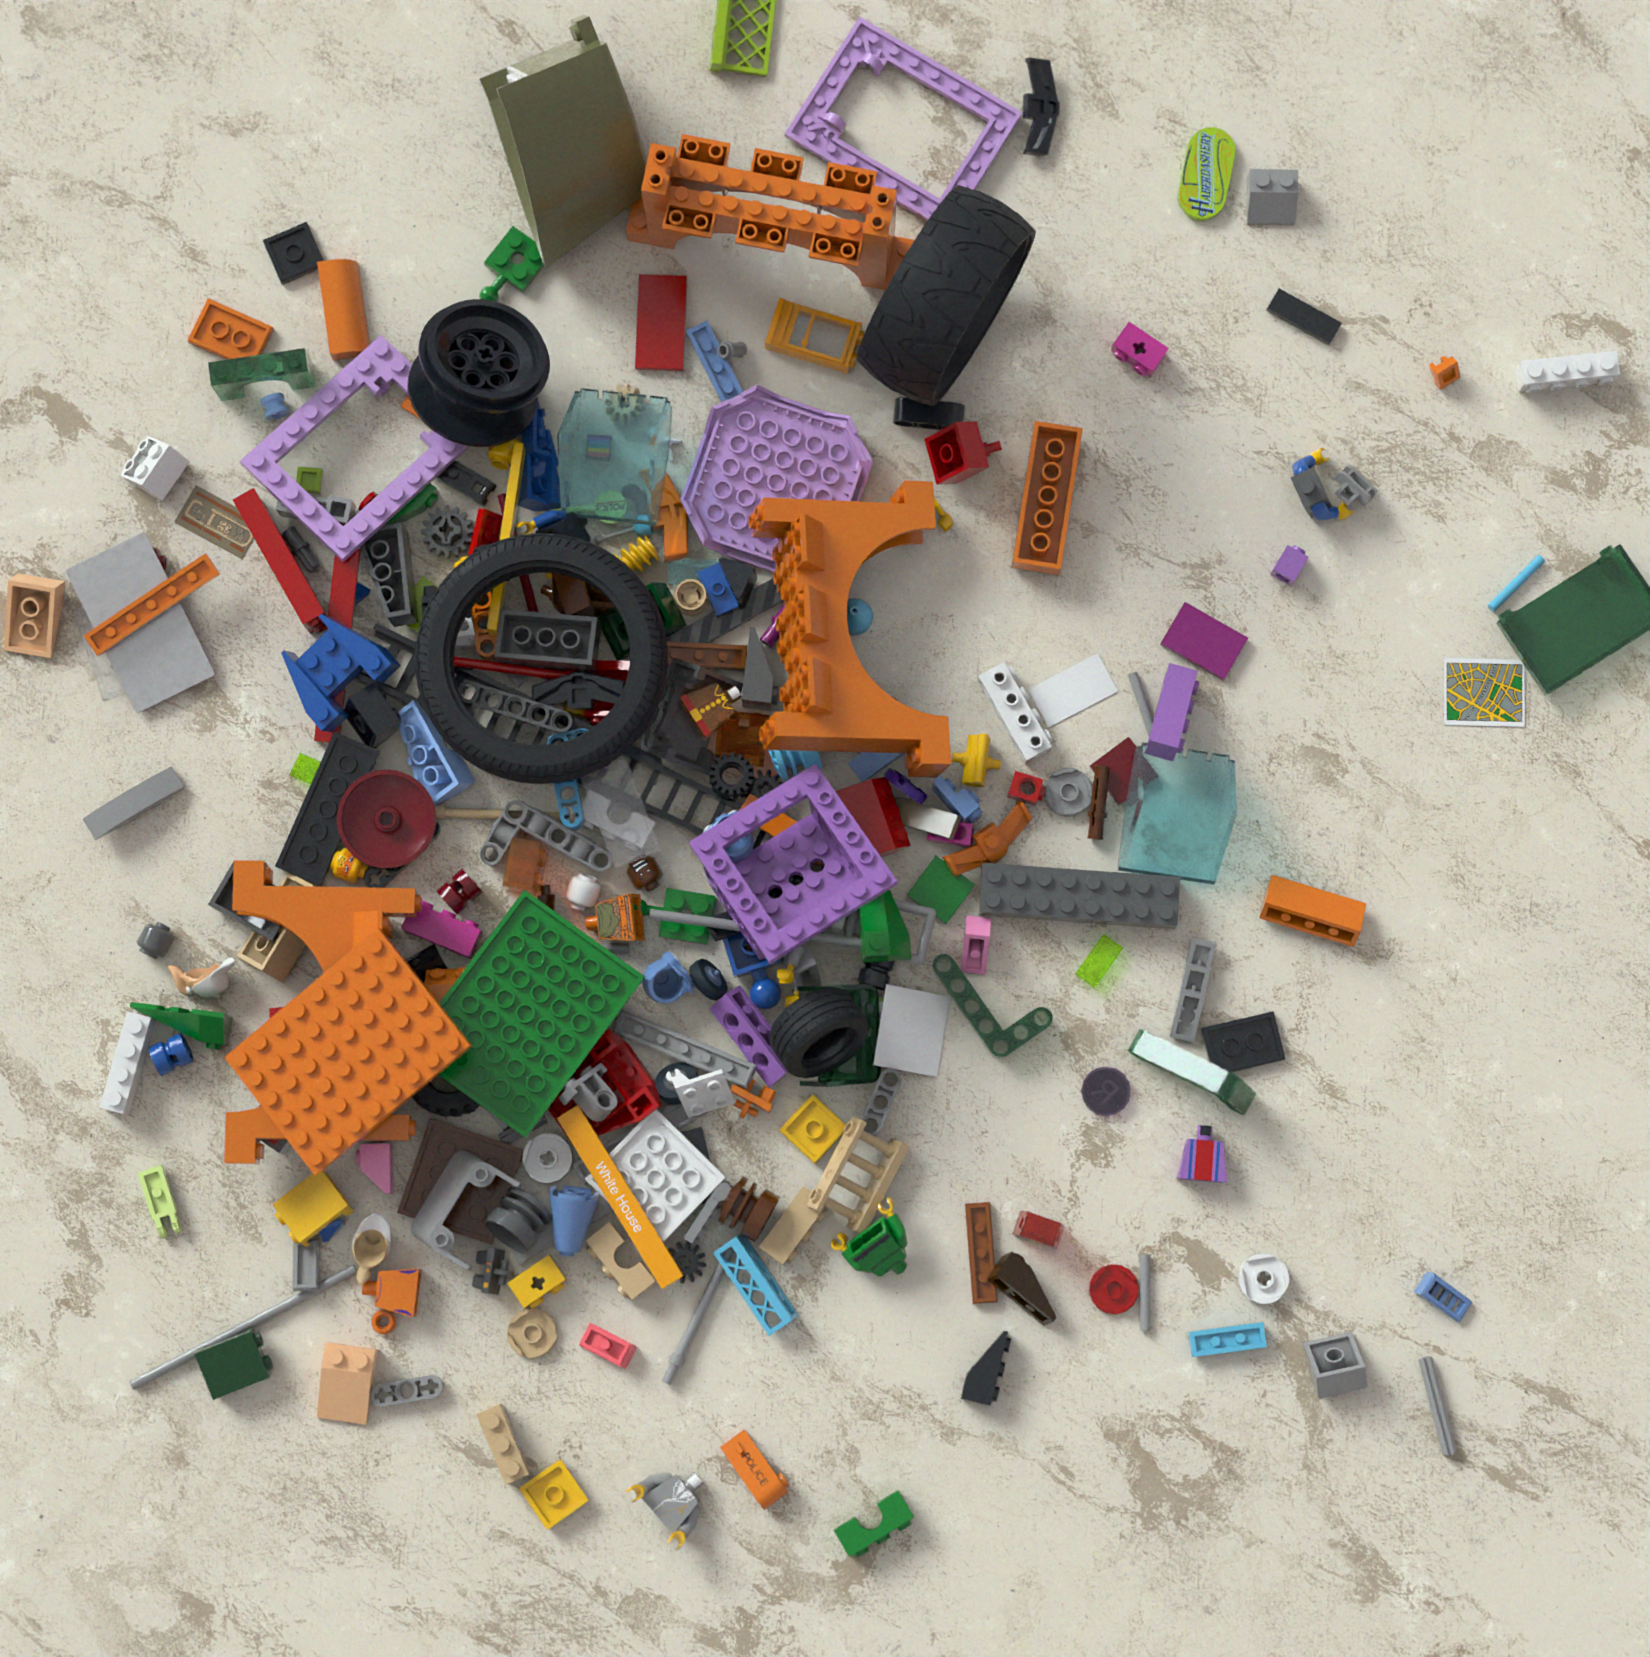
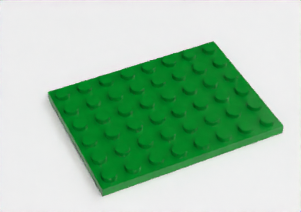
[438,890,645,1139]

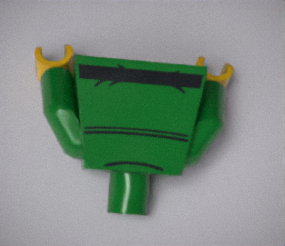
[831,1197,907,1276]

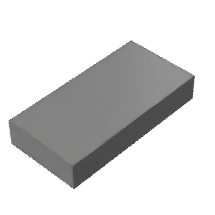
[292,1240,320,1292]

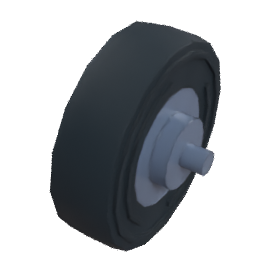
[689,958,728,1001]

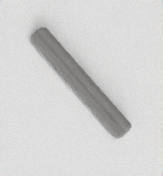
[1419,1356,1457,1456]

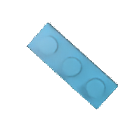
[1188,1322,1267,1357]

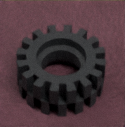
[710,752,754,800]

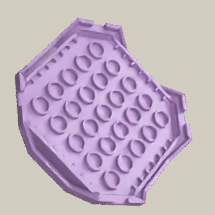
[680,385,873,573]

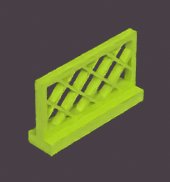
[709,0,776,77]

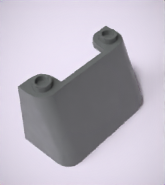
[640,659,743,775]

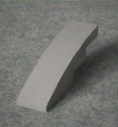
[83,766,184,840]
[1170,937,1216,1042]

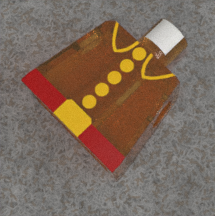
[679,683,742,741]

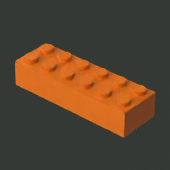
[1011,421,1083,576]

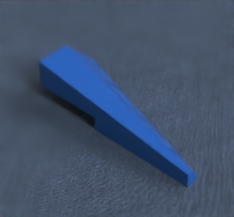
[518,401,570,512]

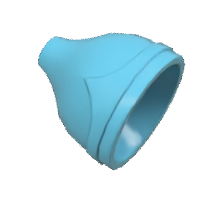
[847,598,873,635]

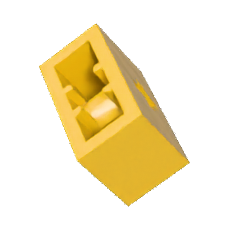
[507,1255,567,1309]

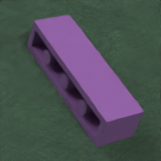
[1145,663,1200,762]

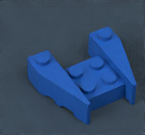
[281,614,401,733]

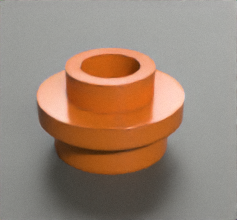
[371,1309,397,1334]

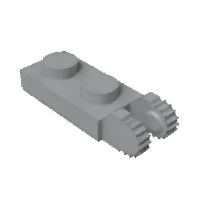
[684,1180,732,1244]

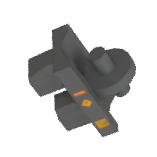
[472,1248,515,1295]

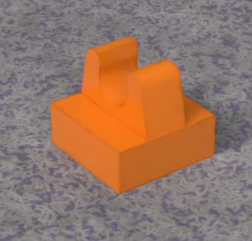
[1429,356,1461,390]

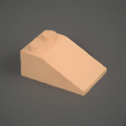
[4,573,65,658]
[317,1342,379,1425]

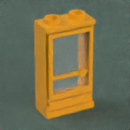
[765,298,865,374]

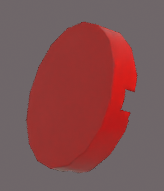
[1089,1264,1139,1314]

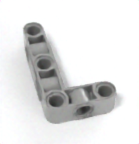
[480,800,613,872]

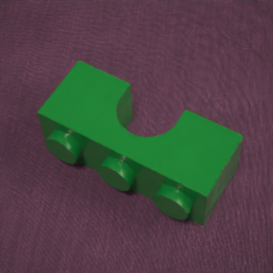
[834,1490,914,1558]

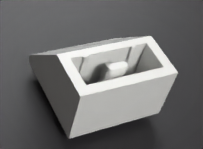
[121,436,190,501]

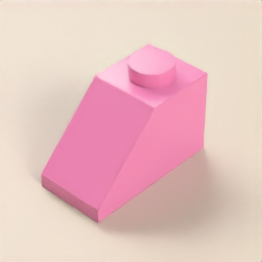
[961,915,991,975]
[355,1143,394,1194]

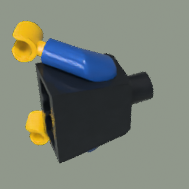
[516,510,591,584]

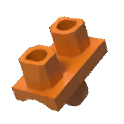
[731,1079,776,1119]

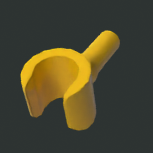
[934,498,953,532]

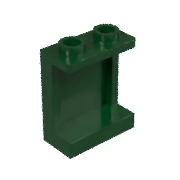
[194,1327,274,1400]

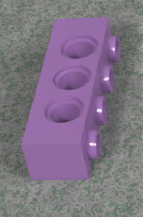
[709,985,789,1087]

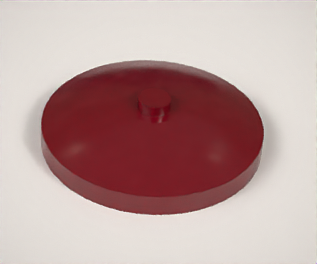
[337,770,436,869]

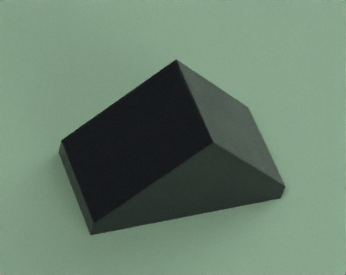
[718,557,757,609]

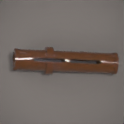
[1087,765,1110,840]

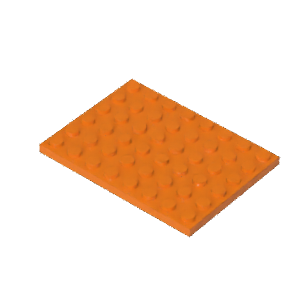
[224,928,472,1176]

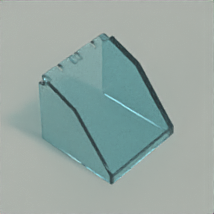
[557,388,672,526]
[1118,742,1237,885]

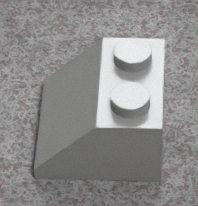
[1247,169,1298,225]
[1303,1332,1367,1399]

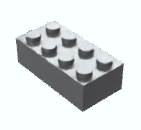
[494,609,602,672]

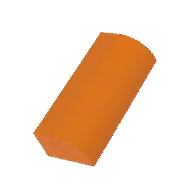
[317,259,370,361]
[1259,875,1366,947]

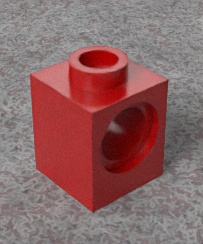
[1007,771,1046,806]

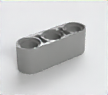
[861,1068,902,1136]

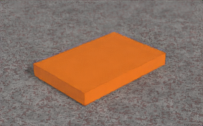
[187,298,274,371]

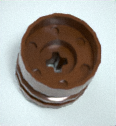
[718,1176,780,1242]

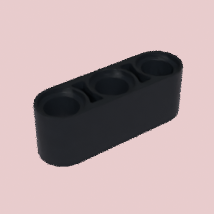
[893,397,965,430]

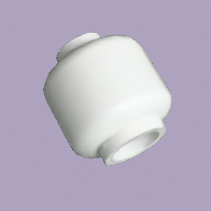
[566,873,601,911]

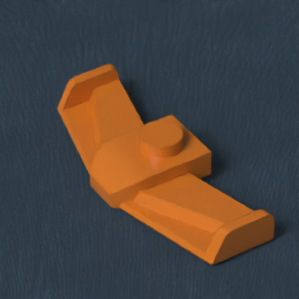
[639,466,688,563]
[942,801,1032,877]

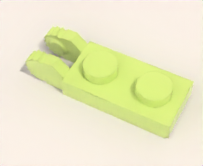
[138,1165,182,1239]

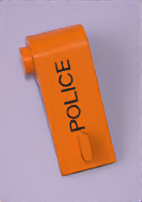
[720,1430,790,1510]

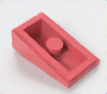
[579,1323,637,1369]

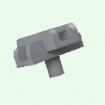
[1334,465,1377,506]

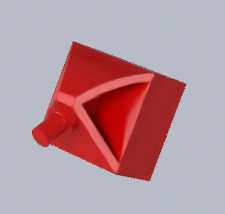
[924,421,1002,485]

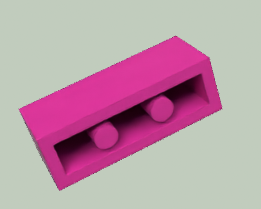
[401,900,483,959]

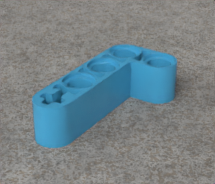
[547,729,588,830]

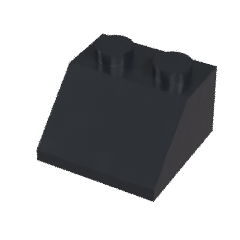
[344,683,401,749]

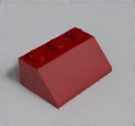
[835,777,911,857]

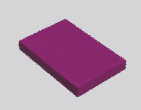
[1160,602,1248,681]

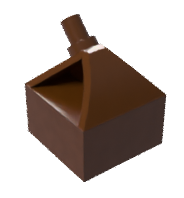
[540,573,615,617]

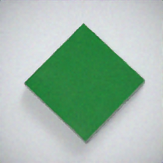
[907,856,975,924]

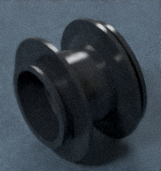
[407,299,550,447]

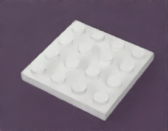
[585,1109,726,1242]

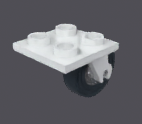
[655,1063,736,1118]

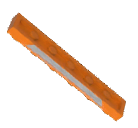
[83,553,220,656]

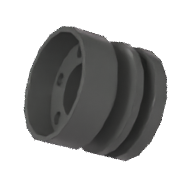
[485,1187,552,1253]

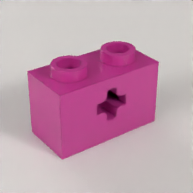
[1111,322,1169,378]

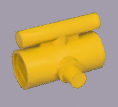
[951,733,1001,787]

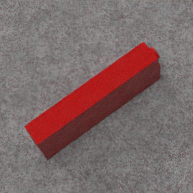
[232,488,328,634]

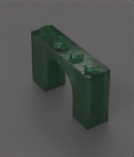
[208,348,317,401]

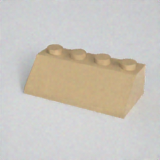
[237,872,316,983]

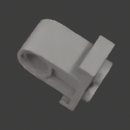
[559,1063,617,1121]

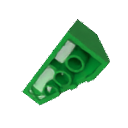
[857,889,912,963]
[130,1002,233,1050]

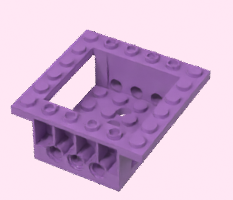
[689,764,898,964]

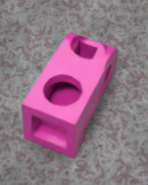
[926,822,975,848]

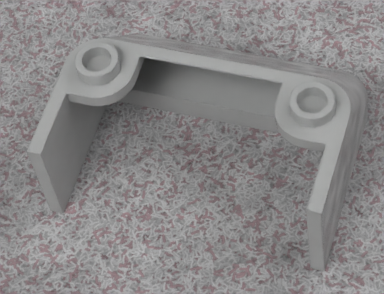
[411,1150,523,1271]

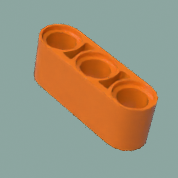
[472,591,497,661]

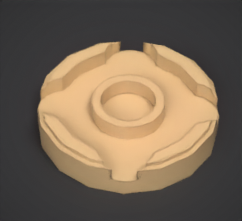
[507,1308,557,1358]

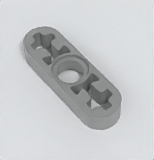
[370,1375,444,1407]

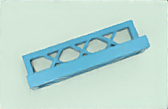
[713,1234,799,1336]

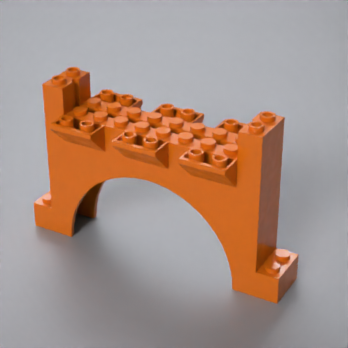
[625,134,914,290]
[748,480,951,778]
[224,860,422,1164]

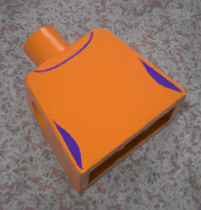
[362,1269,422,1317]

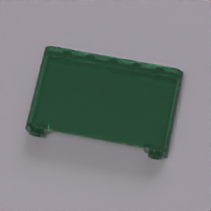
[1496,544,1650,696]

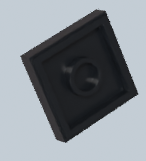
[263,222,324,285]

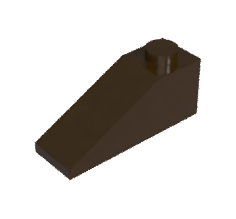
[987,1251,1057,1326]

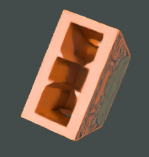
[585,893,645,941]

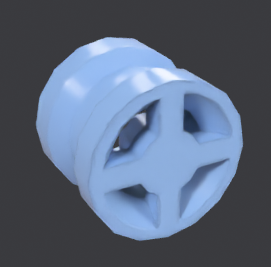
[260,393,289,420]

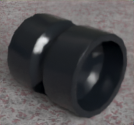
[857,961,895,991]

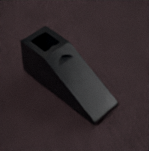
[961,1331,1011,1406]

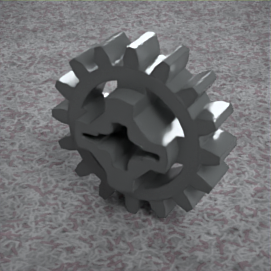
[421,505,474,559]

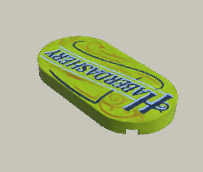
[1178,127,1236,221]

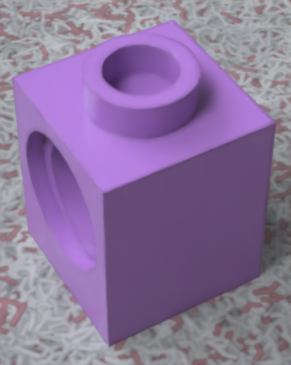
[1270,545,1308,586]

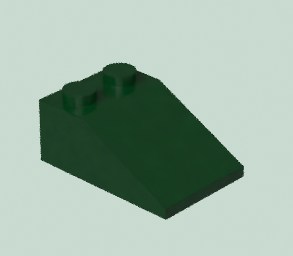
[598,582,687,661]

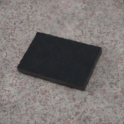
[1201,1011,1285,1077]

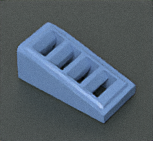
[1414,1272,1472,1322]

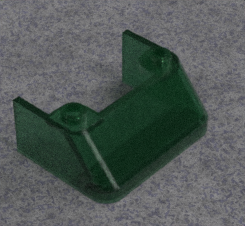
[797,984,881,1087]

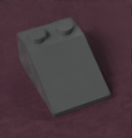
[741,627,779,711]
[208,862,281,941]

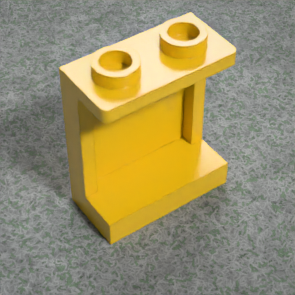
[272,1171,354,1247]

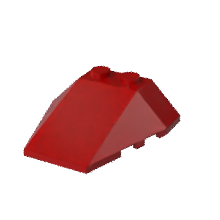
[548,1028,661,1145]

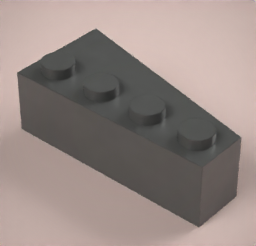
[361,522,418,627]

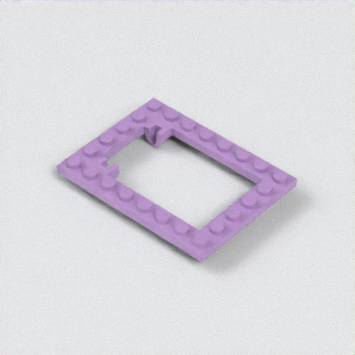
[785,17,1022,221]
[240,335,470,562]

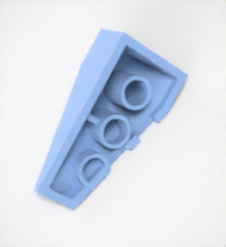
[398,700,475,806]

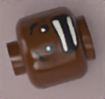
[626,854,663,892]

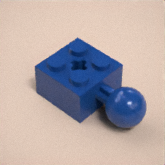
[722,932,782,1009]

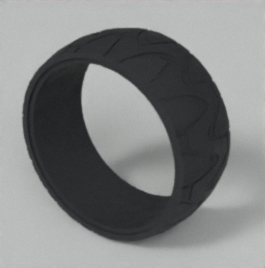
[857,185,1036,406]

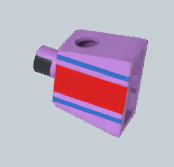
[1177,1125,1227,1183]

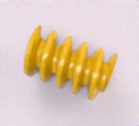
[613,535,660,573]

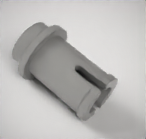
[717,341,747,360]

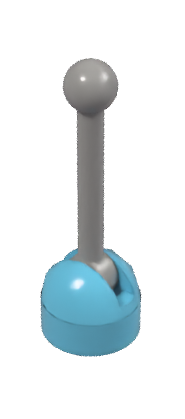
[594,515,653,544]

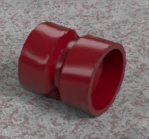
[436,869,483,915]

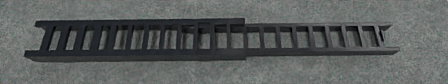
[353,623,803,885]

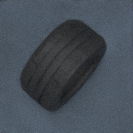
[769,987,868,1078]

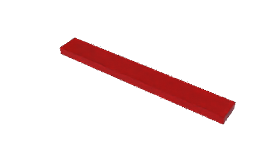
[314,549,361,742]

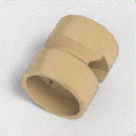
[675,579,708,617]

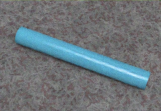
[1487,555,1545,612]

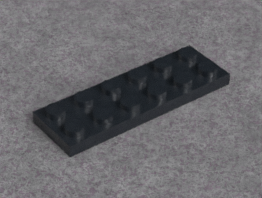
[275,732,380,886]

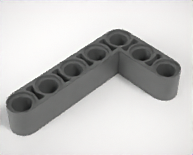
[442,681,576,752]

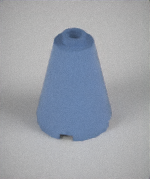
[549,1185,599,1256]

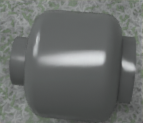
[137,921,174,959]

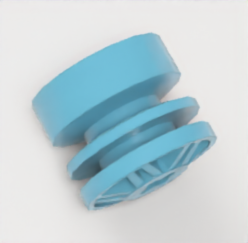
[768,750,823,782]

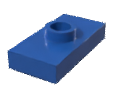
[697,563,739,617]

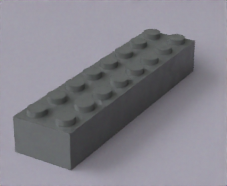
[978,863,1180,929]

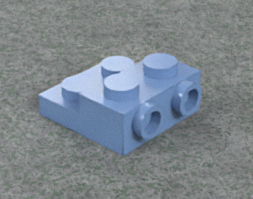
[931,776,983,824]

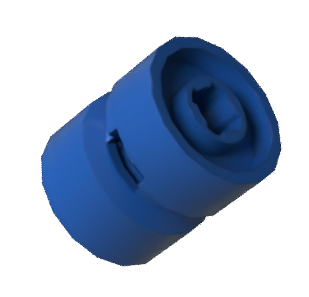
[148,1033,194,1076]

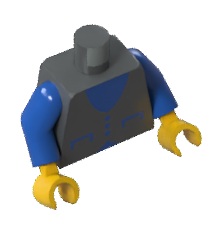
[1291,448,1354,520]

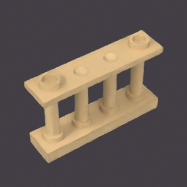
[807,1117,910,1234]

